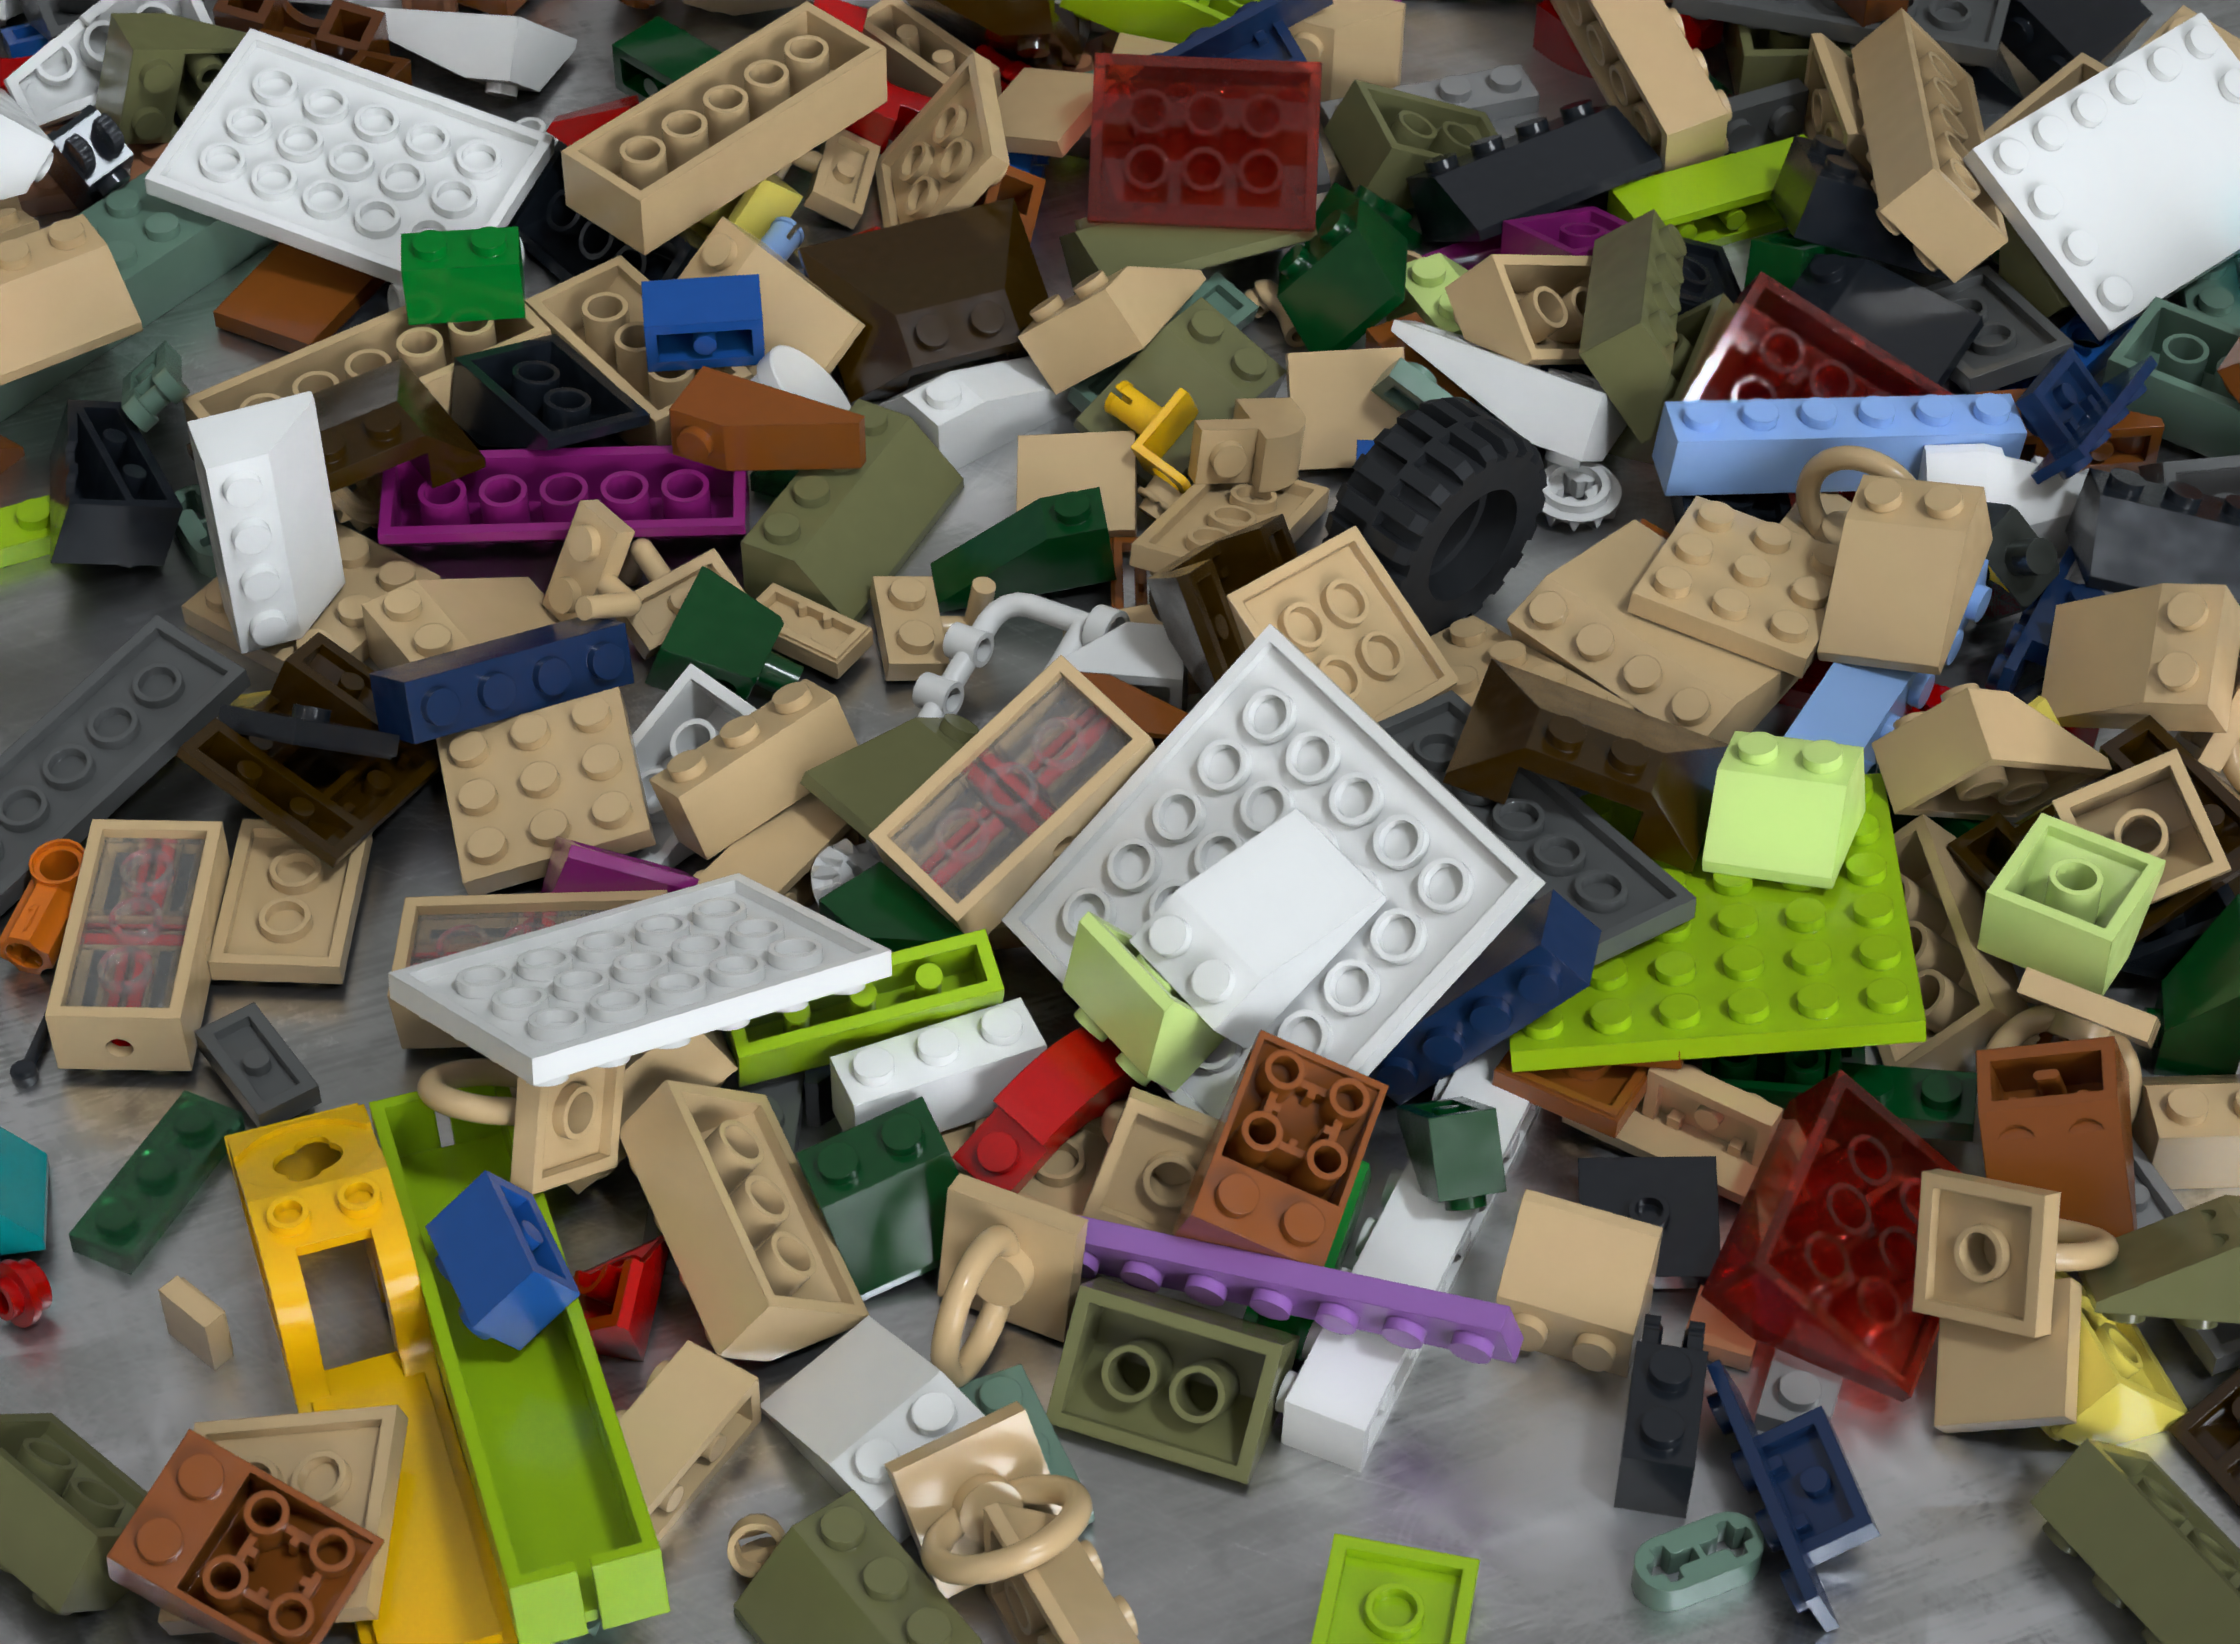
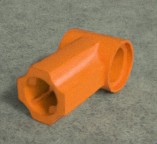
[0,839,85,975]

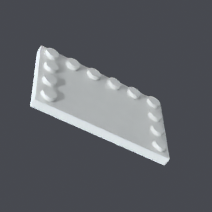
[1962,12,2240,341]
[145,28,555,286]
[388,873,892,1087]

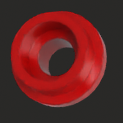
[0,1258,52,1328]

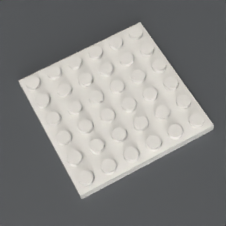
[1001,624,1546,1119]

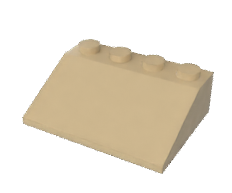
[1507,519,1818,744]

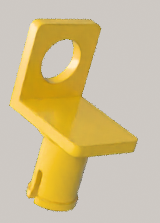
[1104,380,1198,494]

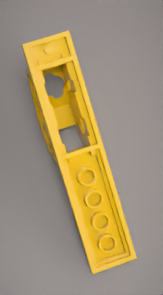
[224,1102,518,1644]

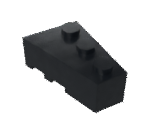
[50,399,183,568]

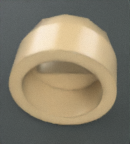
[727,1513,785,1578]

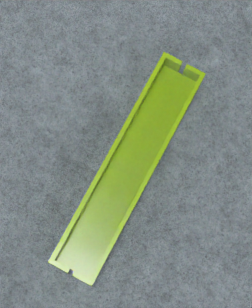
[368,1086,671,1644]

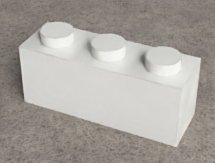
[830,997,1047,1132]

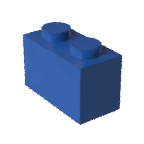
[641,274,765,372]
[425,1170,581,1350]

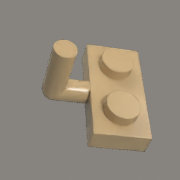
[774,129,881,229]
[542,499,642,622]
[616,538,746,660]
[870,576,996,681]

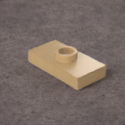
[755,583,873,679]

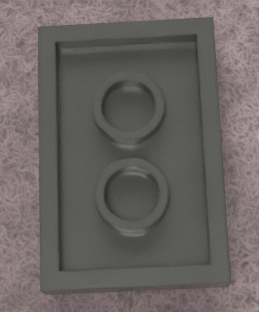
[1924,265,2074,395]

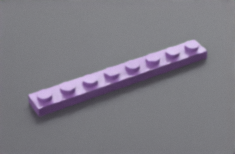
[1077,1215,1524,1364]

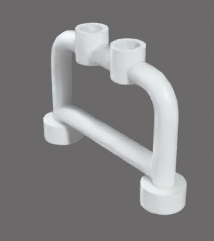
[912,592,1130,718]

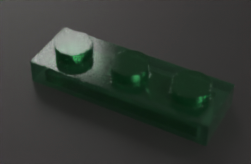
[69,1090,246,1275]

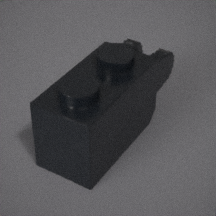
[47,104,134,212]
[1614,1314,1709,1519]

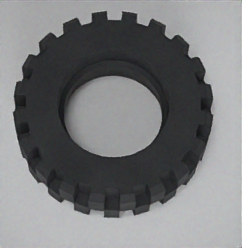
[1322,397,1547,636]

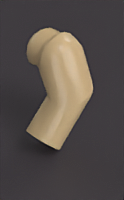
[1244,280,1305,347]

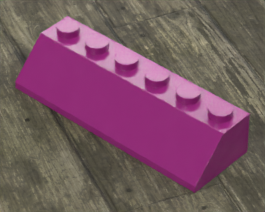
[377,445,750,546]

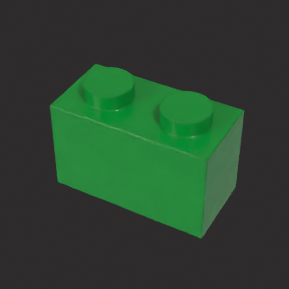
[401,226,526,325]

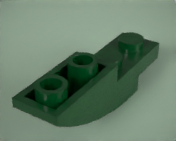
[1701,1048,1977,1154]

